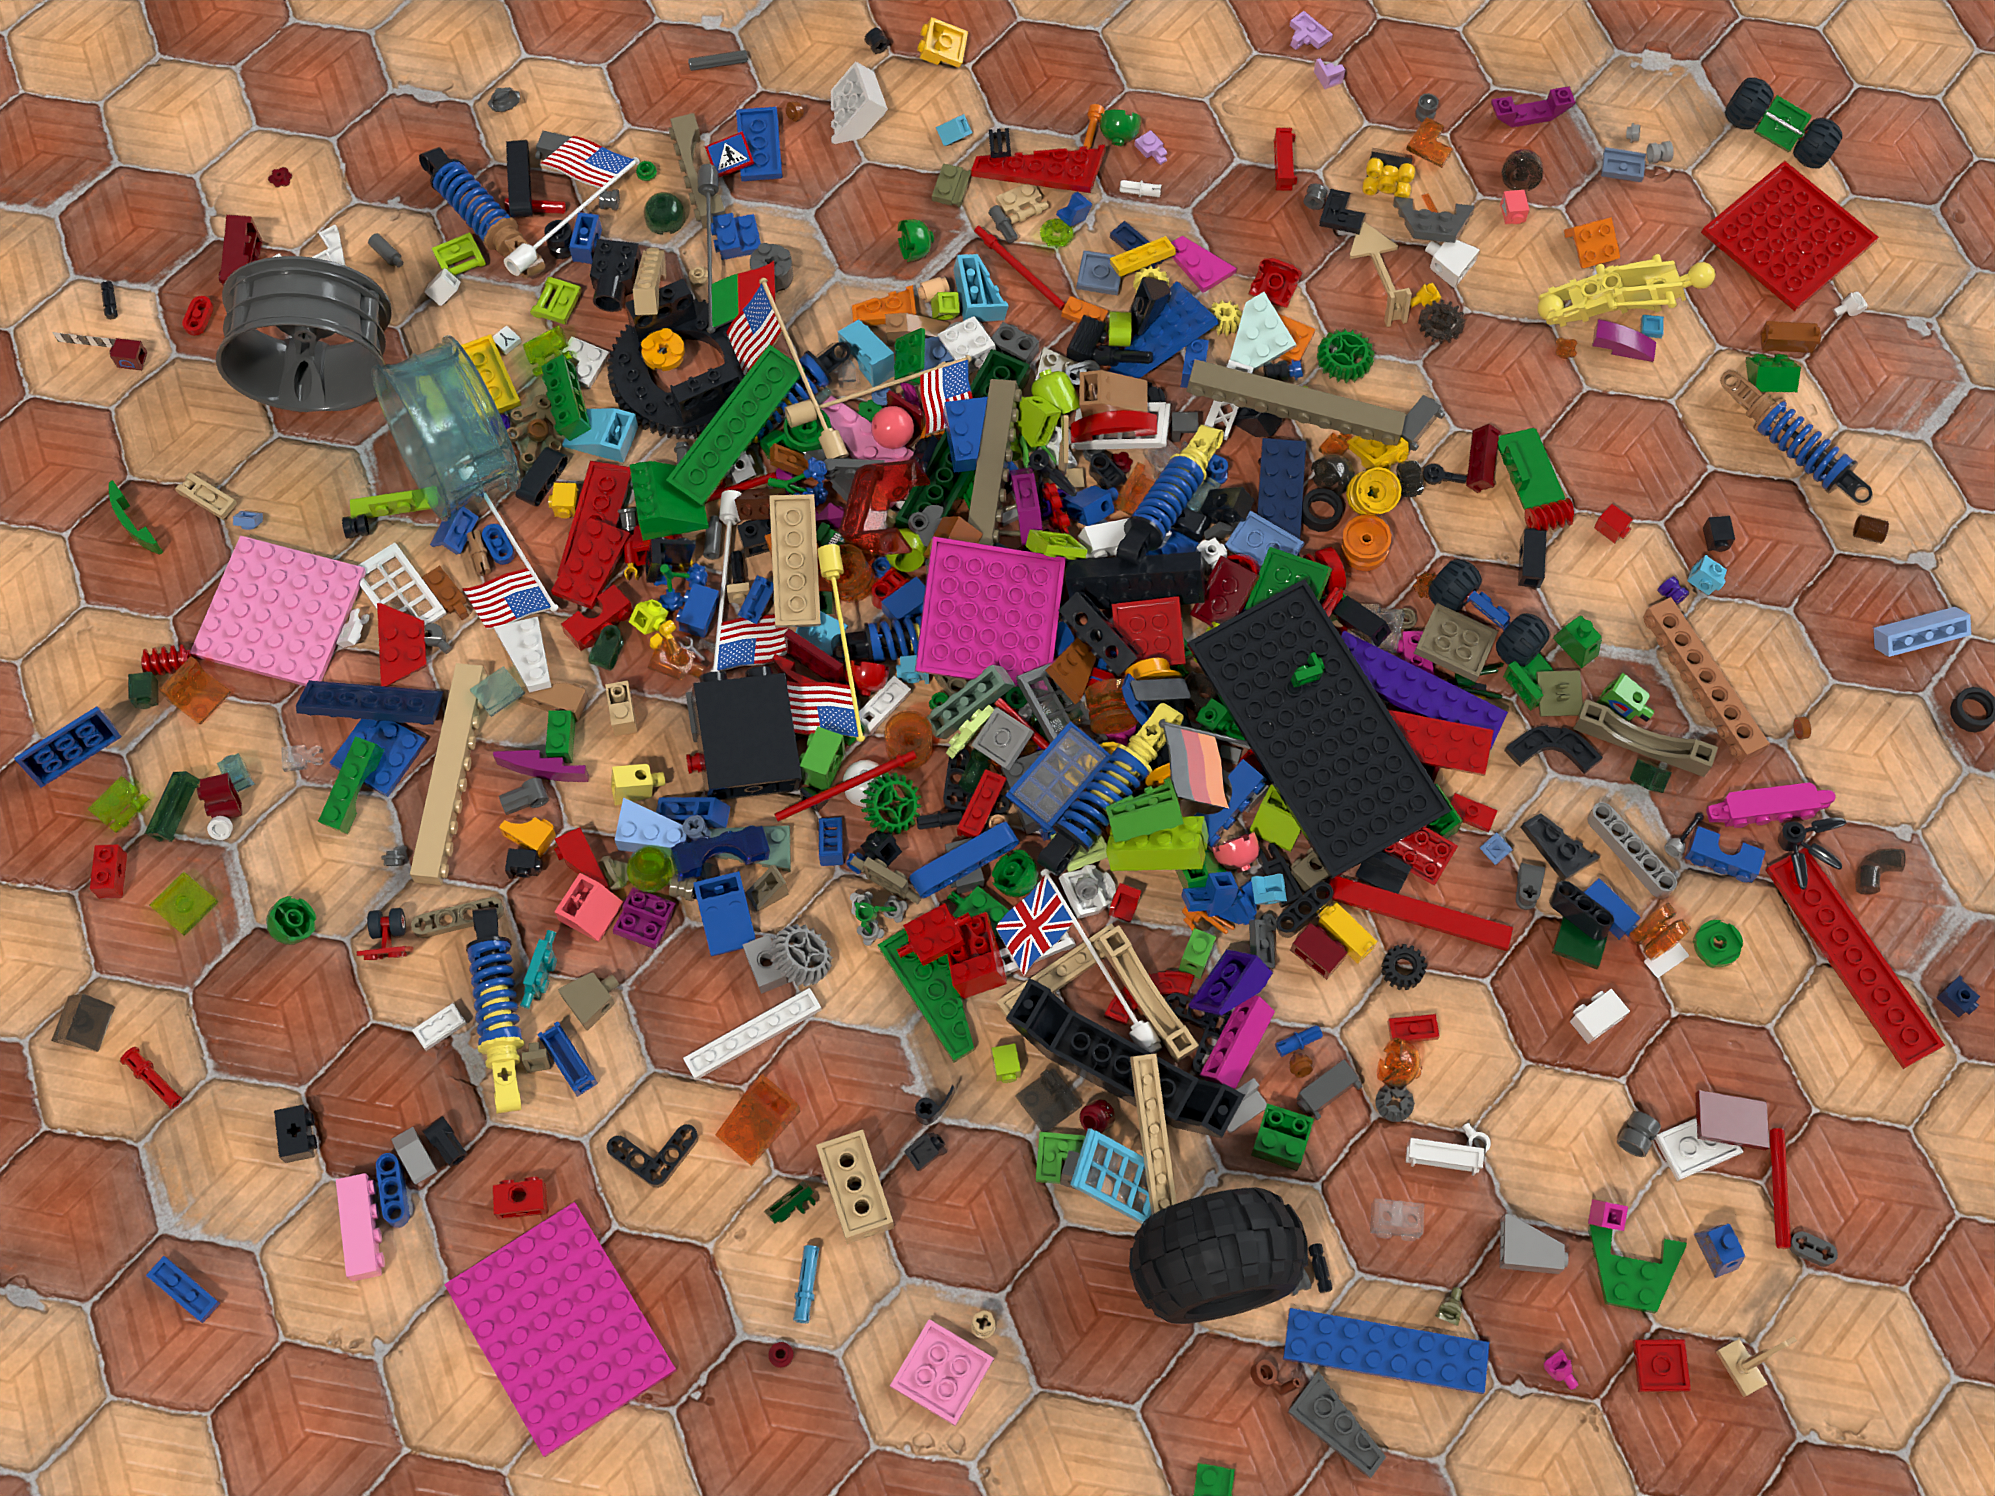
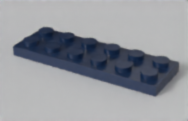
[1257,438,1306,556]
[296,680,444,725]

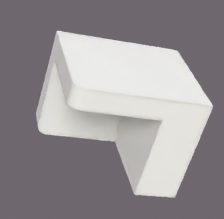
[425,268,461,306]

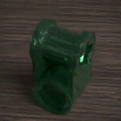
[588,625,624,671]

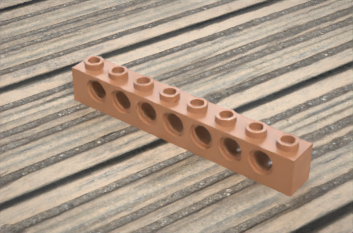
[1643,597,1770,764]

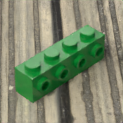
[541,354,591,441]

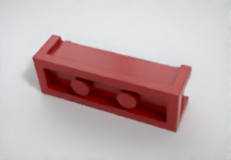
[1274,127,1298,191]
[957,769,1007,839]

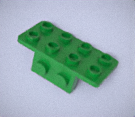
[1497,428,1565,510]

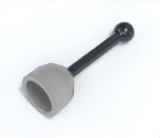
[1664,813,1704,858]

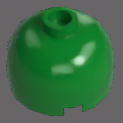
[1100,109,1141,146]
[897,219,934,262]
[992,850,1039,898]
[266,896,316,945]

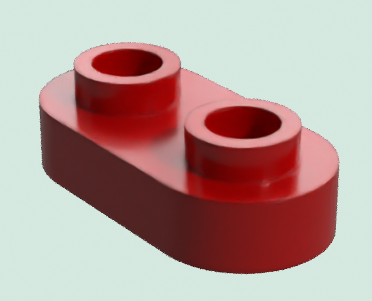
[182,296,213,336]

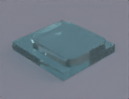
[470,666,525,717]

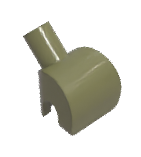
[1435,1287,1462,1326]

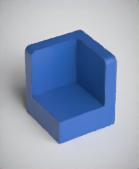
[1056,192,1092,227]

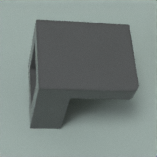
[1170,412,1198,442]

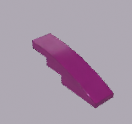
[493,750,589,782]

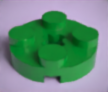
[1693,920,1743,968]

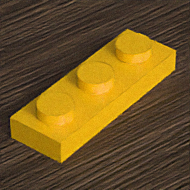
[1110,236,1176,277]

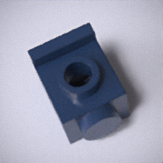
[1936,975,1980,1018]

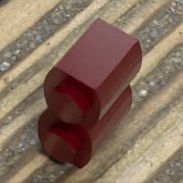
[197,773,243,819]

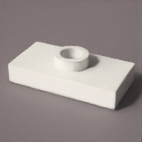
[412,1003,467,1051]

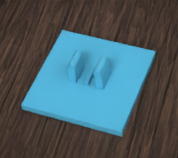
[795,611,848,657]

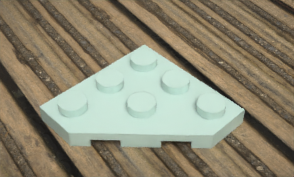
[1230,292,1296,371]

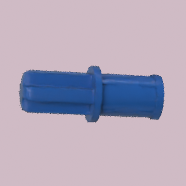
[1275,1026,1323,1057]

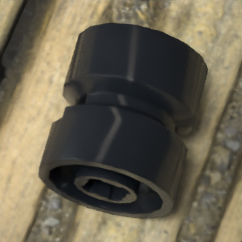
[544,220,572,259]

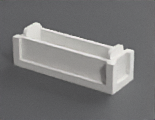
[1405,1138,1484,1176]

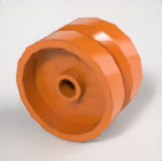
[1341,514,1392,571]

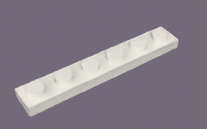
[683,988,822,1081]

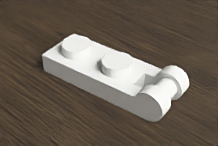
[859,676,911,736]

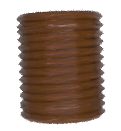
[1853,514,1889,544]

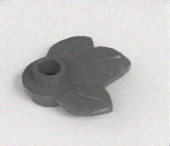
[908,505,943,547]

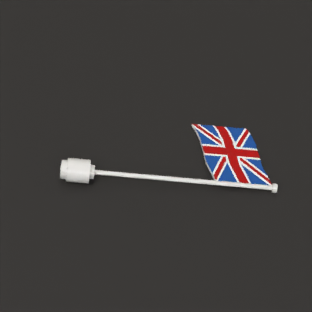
[996,869,1162,1054]

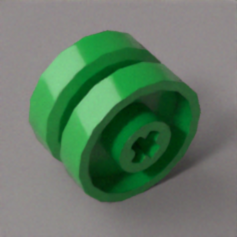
[783,409,832,455]

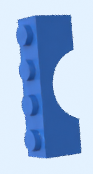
[1194,759,1267,849]

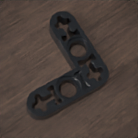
[943,748,1009,816]
[1165,993,1230,1077]
[607,1124,698,1188]

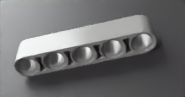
[1587,802,1677,899]

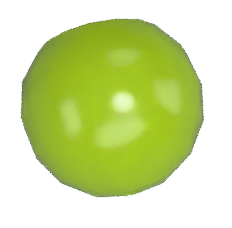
[885,528,927,572]

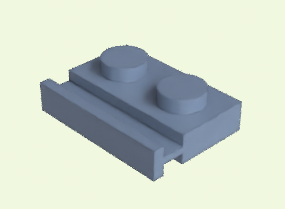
[1601,147,1646,182]

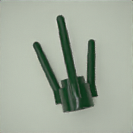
[1455,663,1504,699]

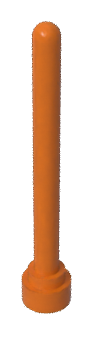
[1083,104,1105,149]

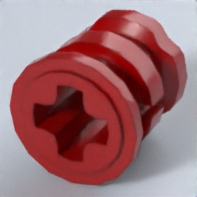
[686,752,702,774]

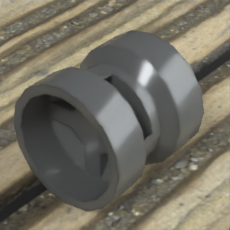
[1415,93,1439,123]

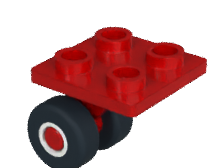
[356,908,413,961]

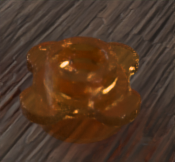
[1555,338,1577,359]

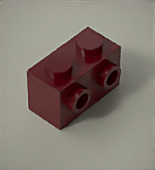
[1290,923,1348,980]

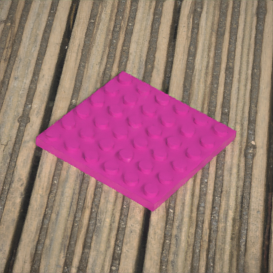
[915,537,1066,691]

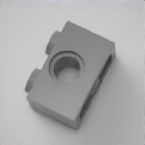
[743,934,788,994]

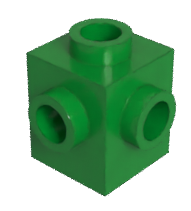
[1195,698,1233,735]

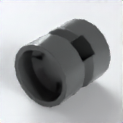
[1617,1111,1661,1157]

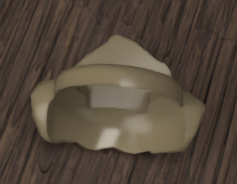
[599,856,631,890]

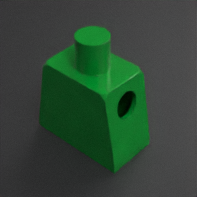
[1553,615,1602,669]

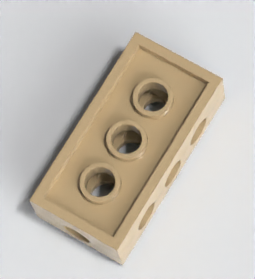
[816,1129,894,1244]

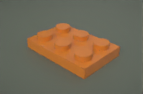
[1277,313,1316,363]

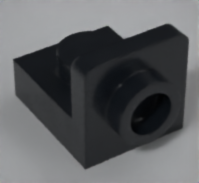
[904,1133,947,1171]

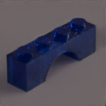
[671,825,770,881]

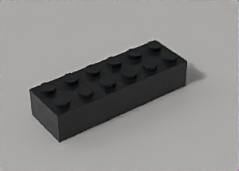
[1066,552,1205,610]

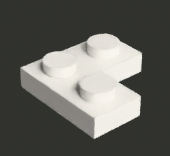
[561,336,610,389]

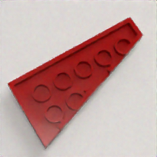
[971,145,1106,193]

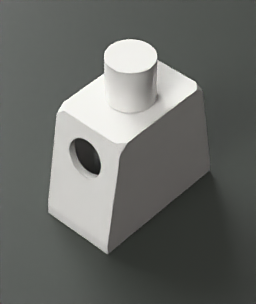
[1425,240,1480,288]

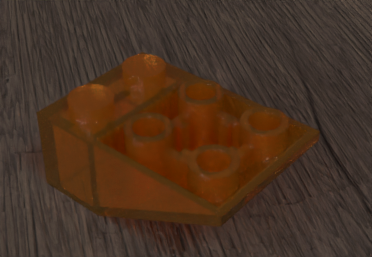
[715,1074,800,1166]

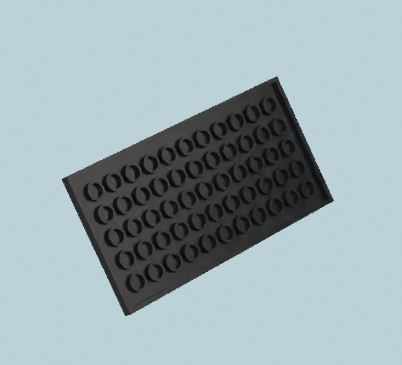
[1187,579,1451,880]

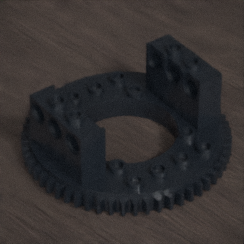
[607,278,745,439]

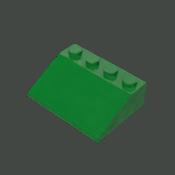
[630,461,709,541]

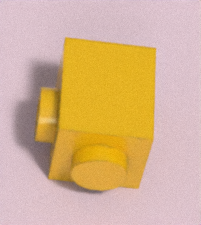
[549,483,579,518]

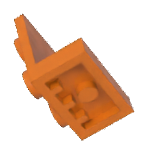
[1564,217,1620,269]

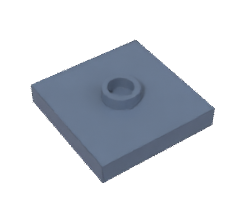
[1076,250,1121,295]

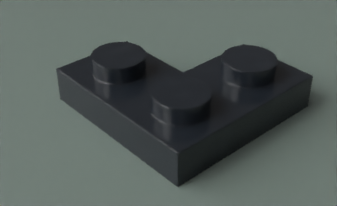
[1319,188,1365,235]

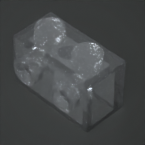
[1370,1198,1425,1241]

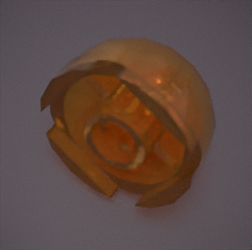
[1377,1037,1422,1087]

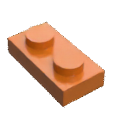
[1061,296,1108,323]

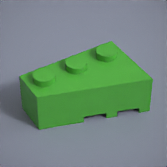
[1106,777,1184,842]

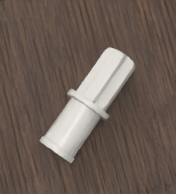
[1120,180,1161,198]

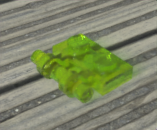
[522,325,573,377]
[88,776,150,833]

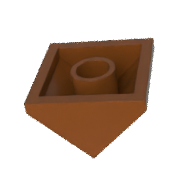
[923,516,983,559]

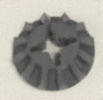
[1375,1083,1415,1122]

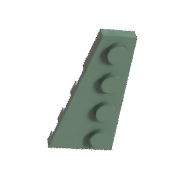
[697,825,791,872]

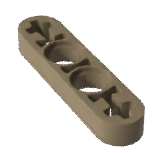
[411,897,504,938]

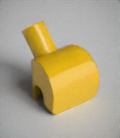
[1410,283,1441,308]

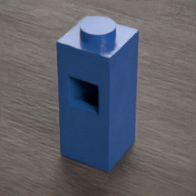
[1584,878,1641,940]

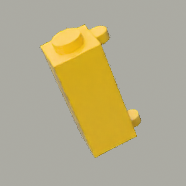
[1318,902,1378,964]

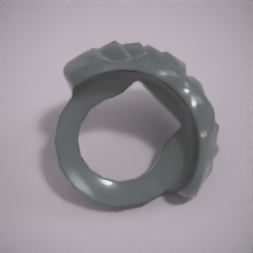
[487,87,520,112]

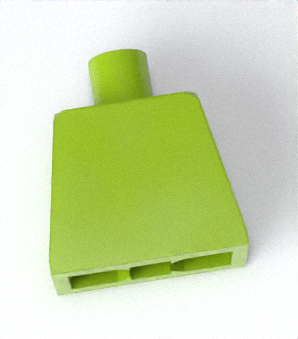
[1014,396,1061,447]

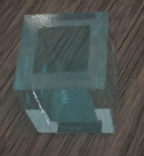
[217,753,255,792]

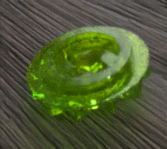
[1040,218,1073,249]

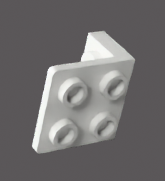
[938,317,996,375]

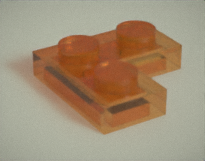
[1406,117,1453,168]

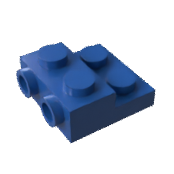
[711,213,761,260]

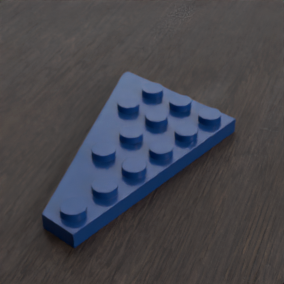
[1108,281,1219,379]

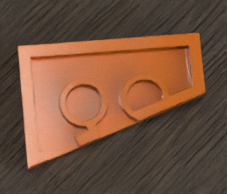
[852,285,916,326]

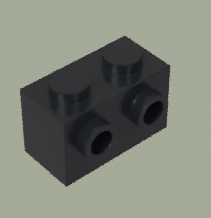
[737,519,771,558]

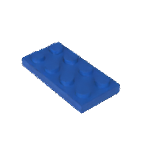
[736,106,782,181]

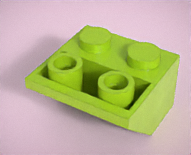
[1249,784,1301,852]

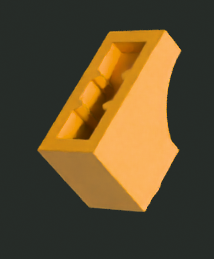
[499,817,557,859]

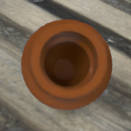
[1289,1053,1313,1078]

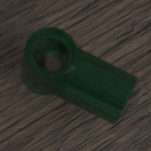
[959,748,991,794]

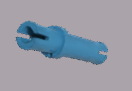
[793,1245,820,1324]

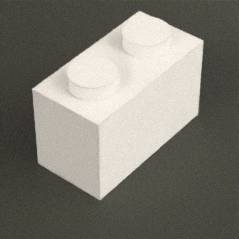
[1570,989,1630,1044]

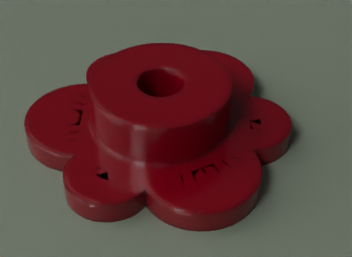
[268,167,292,187]
[1110,452,1133,473]

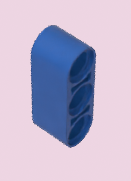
[376,1153,410,1228]

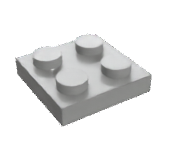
[971,707,1034,770]

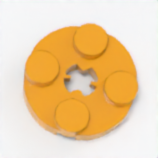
[641,328,685,371]

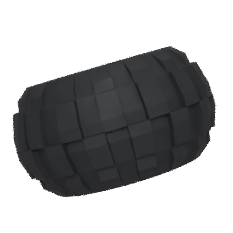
[1129,1188,1308,1324]

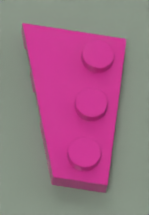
[1171,236,1237,293]

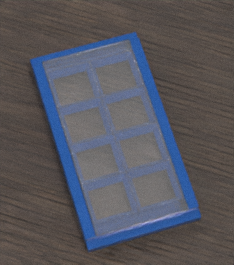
[1005,721,1111,832]

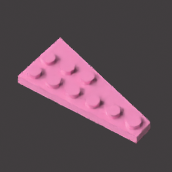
[821,396,919,508]

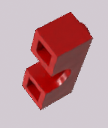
[561,584,633,651]

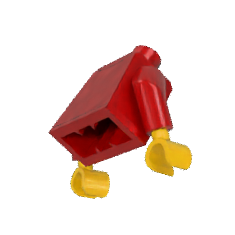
[624,525,693,581]

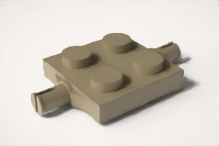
[850,856,922,905]

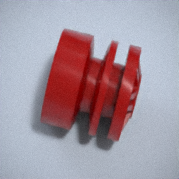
[1300,546,1346,598]

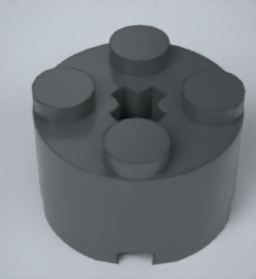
[750,243,793,293]

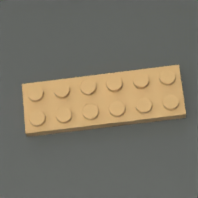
[769,494,821,628]

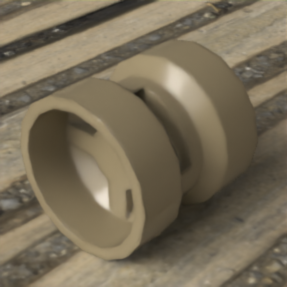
[669,873,699,901]

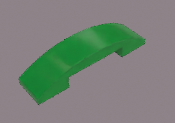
[108,480,163,555]

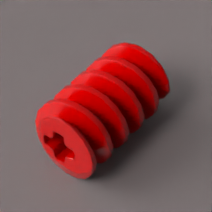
[1524,498,1574,532]
[141,644,193,677]

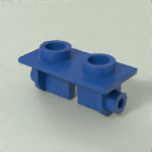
[738,575,774,624]

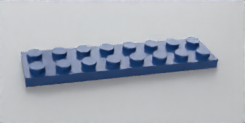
[1283,1308,1489,1394]

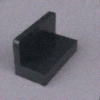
[1355,851,1412,894]

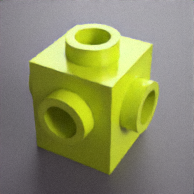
[629,599,669,635]

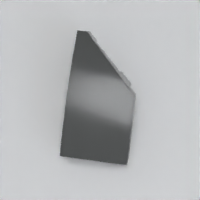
[1204,522,1240,541]

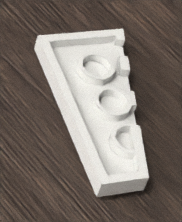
[494,616,552,692]

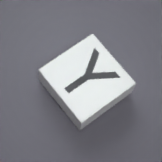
[492,325,522,355]

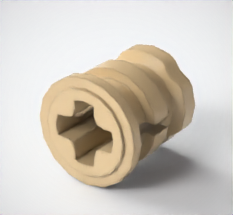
[971,1311,996,1339]

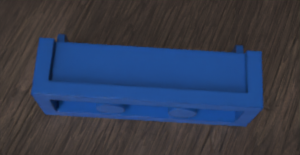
[537,1021,598,1097]

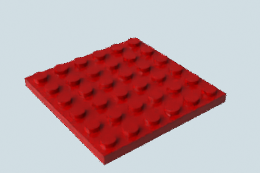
[1701,161,1879,311]

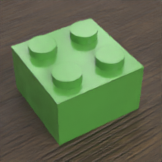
[799,726,845,791]

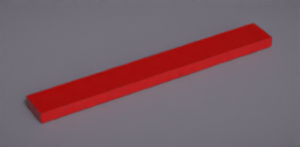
[1325,876,1513,951]

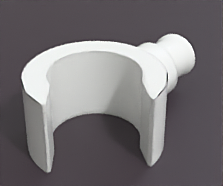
[1462,1123,1491,1154]

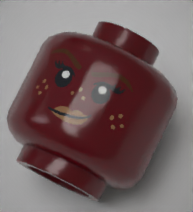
[1079,1099,1115,1133]

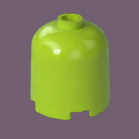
[1031,368,1080,417]

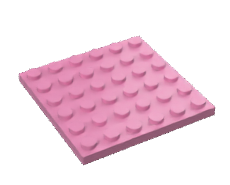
[191,536,366,686]

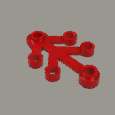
[1041,482,1081,544]

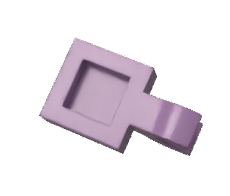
[1135,131,1167,165]

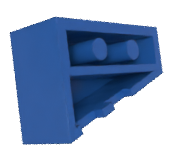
[943,397,988,473]

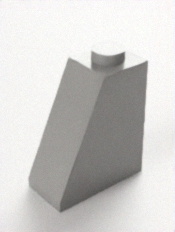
[1499,1214,1568,1274]

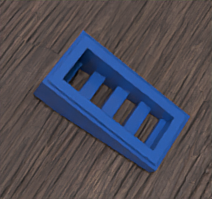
[819,817,844,866]

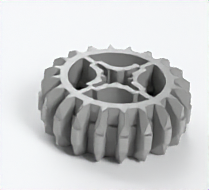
[769,924,833,987]

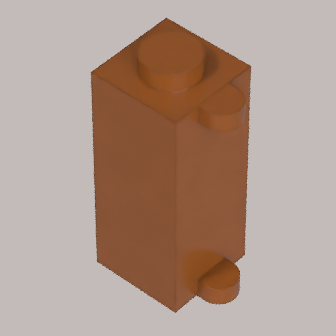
[1760,321,1821,353]

